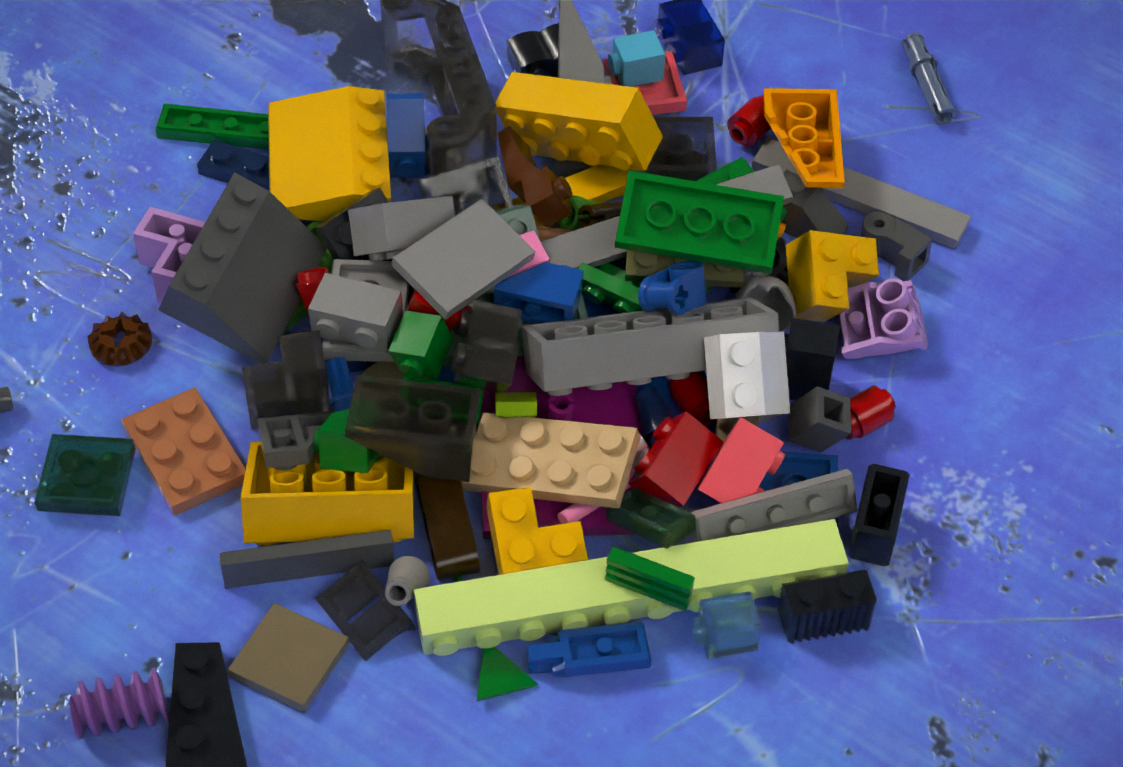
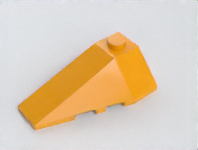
[763,88,845,188]

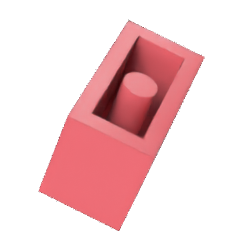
[696,417,786,503]

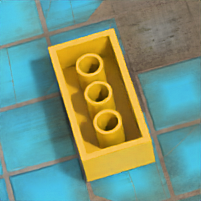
[493,72,663,171]

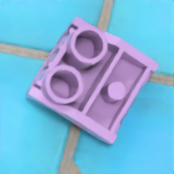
[838,278,928,359]

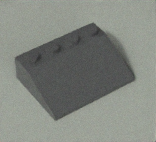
[158,172,327,366]

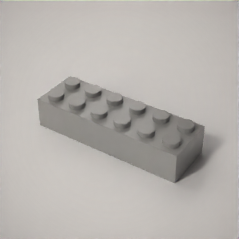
[522,297,779,396]

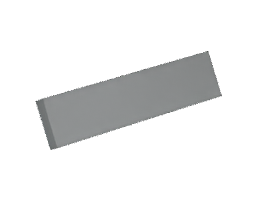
[690,469,858,542]

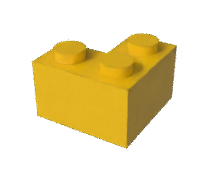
[786,230,879,322]
[486,487,588,575]

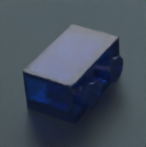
[654,0,725,75]

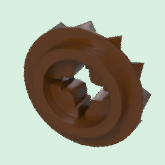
[87,311,152,366]

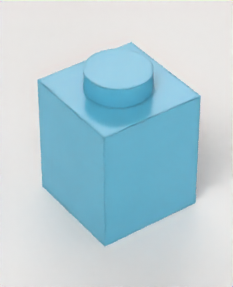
[608,30,665,87]

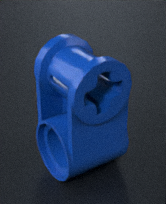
[638,261,707,315]

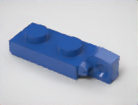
[526,622,651,677]

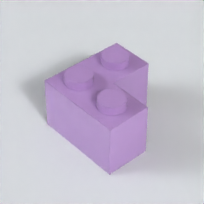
[133,206,205,303]

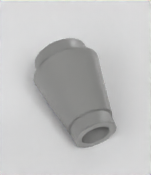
[385,556,430,606]

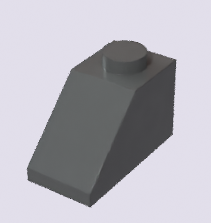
[781,169,848,238]

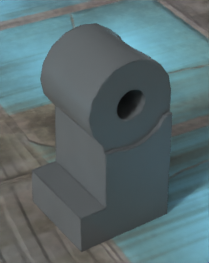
[861,211,933,281]

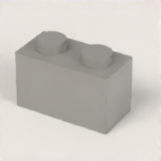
[308,273,403,352]

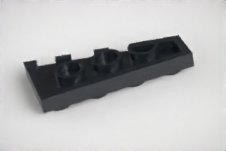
[165,642,247,767]

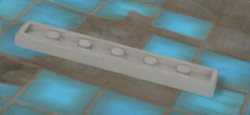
[751,137,971,249]

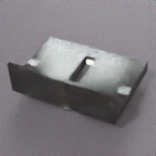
[315,560,417,661]

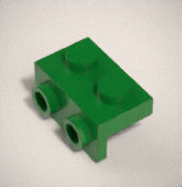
[579,262,644,314]

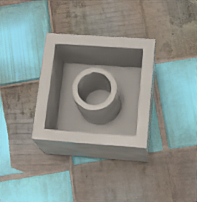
[348,196,455,261]

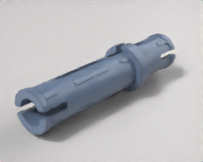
[901,32,957,125]

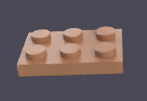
[121,387,246,516]

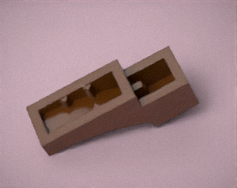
[497,126,573,227]

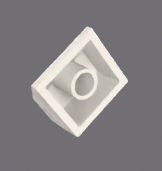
[704,332,790,419]

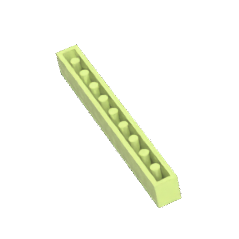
[414,519,849,656]

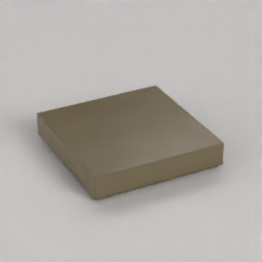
[228,603,350,713]

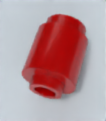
[727,95,771,146]
[669,371,716,425]
[845,385,896,440]

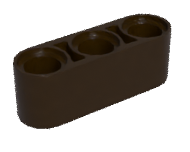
[415,468,480,580]

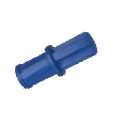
[324,357,361,412]

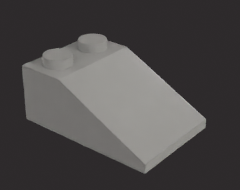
[558,0,611,84]

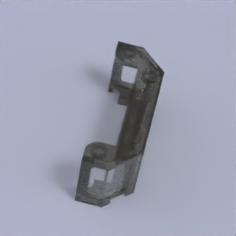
[380,0,497,205]

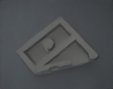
[257,410,335,470]

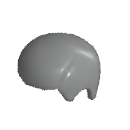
[735,275,797,332]

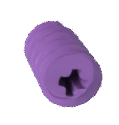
[70,668,168,740]

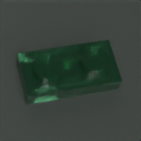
[606,487,697,549]

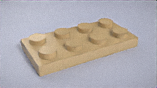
[460,413,641,508]

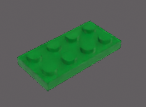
[615,170,784,274]

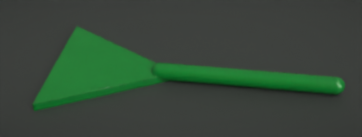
[453,576,538,702]

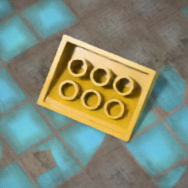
[268,86,391,222]
[241,438,415,546]

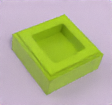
[495,392,537,417]

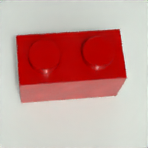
[628,411,724,514]

